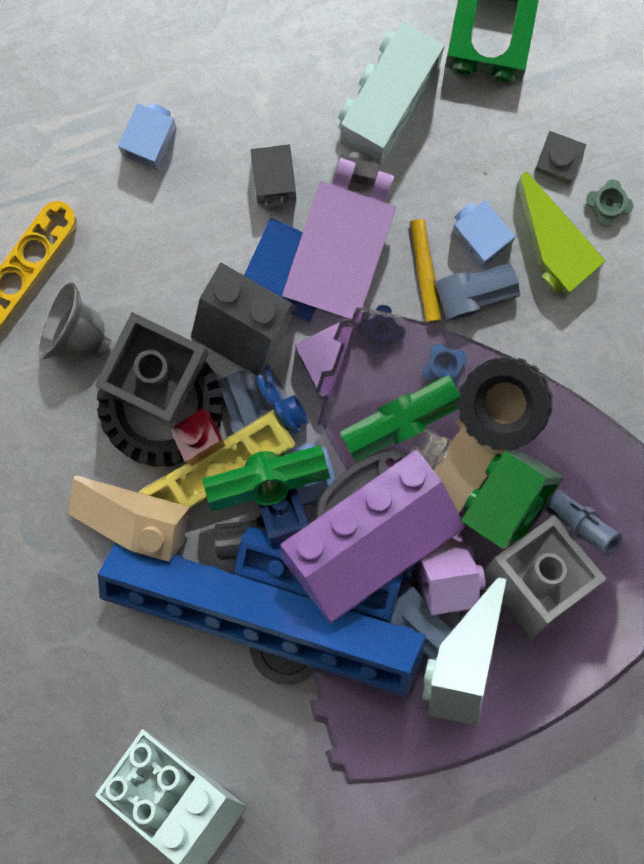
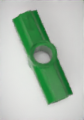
[340,375,460,463]
[202,445,331,512]

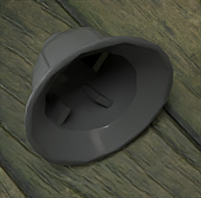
[38,282,111,360]

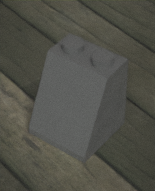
[191,262,299,376]

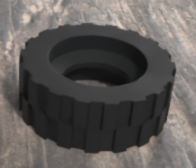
[457,356,553,451]

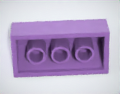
[280,449,465,624]

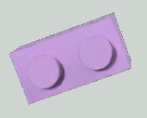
[412,532,486,615]

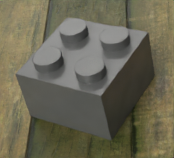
[95,312,209,426]

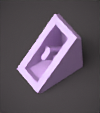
[295,319,353,402]

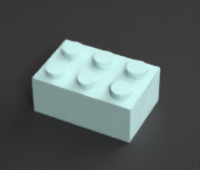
[338,21,445,166]

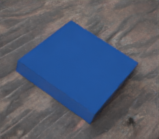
[244,218,317,323]

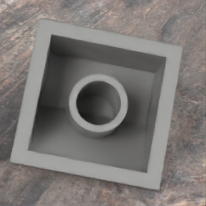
[484,515,607,640]

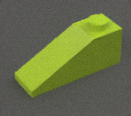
[517,171,606,298]

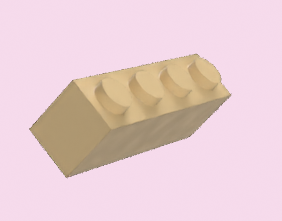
[431,383,526,514]

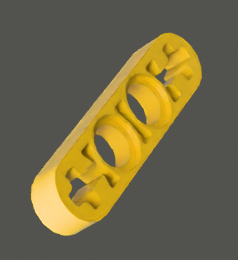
[0,201,77,331]

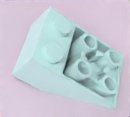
[95,729,247,864]

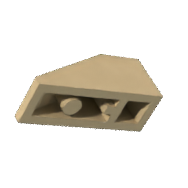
[68,475,190,562]

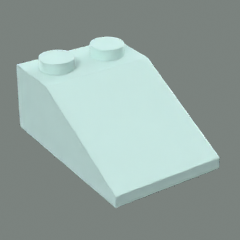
[422,578,506,726]

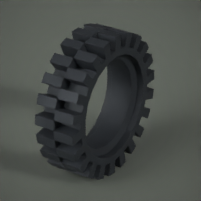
[97,361,223,467]

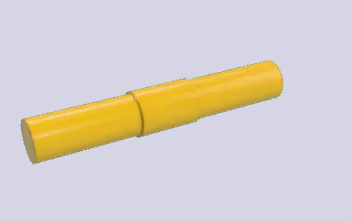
[409,219,442,323]

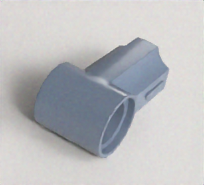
[435,262,521,321]
[218,369,269,434]
[385,580,453,660]

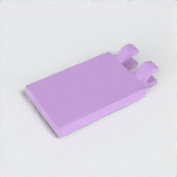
[282,158,396,321]

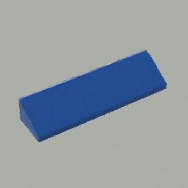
[234,527,405,621]

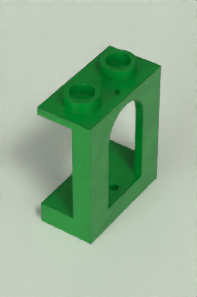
[445,0,539,83]

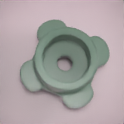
[586,179,633,226]

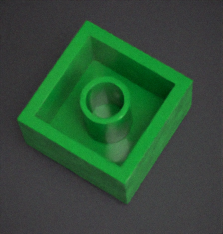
[461,450,565,549]

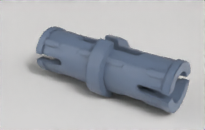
[545,490,623,556]

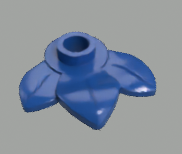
[256,364,309,434]

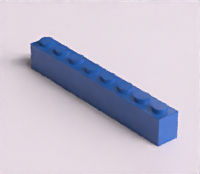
[98,542,426,697]

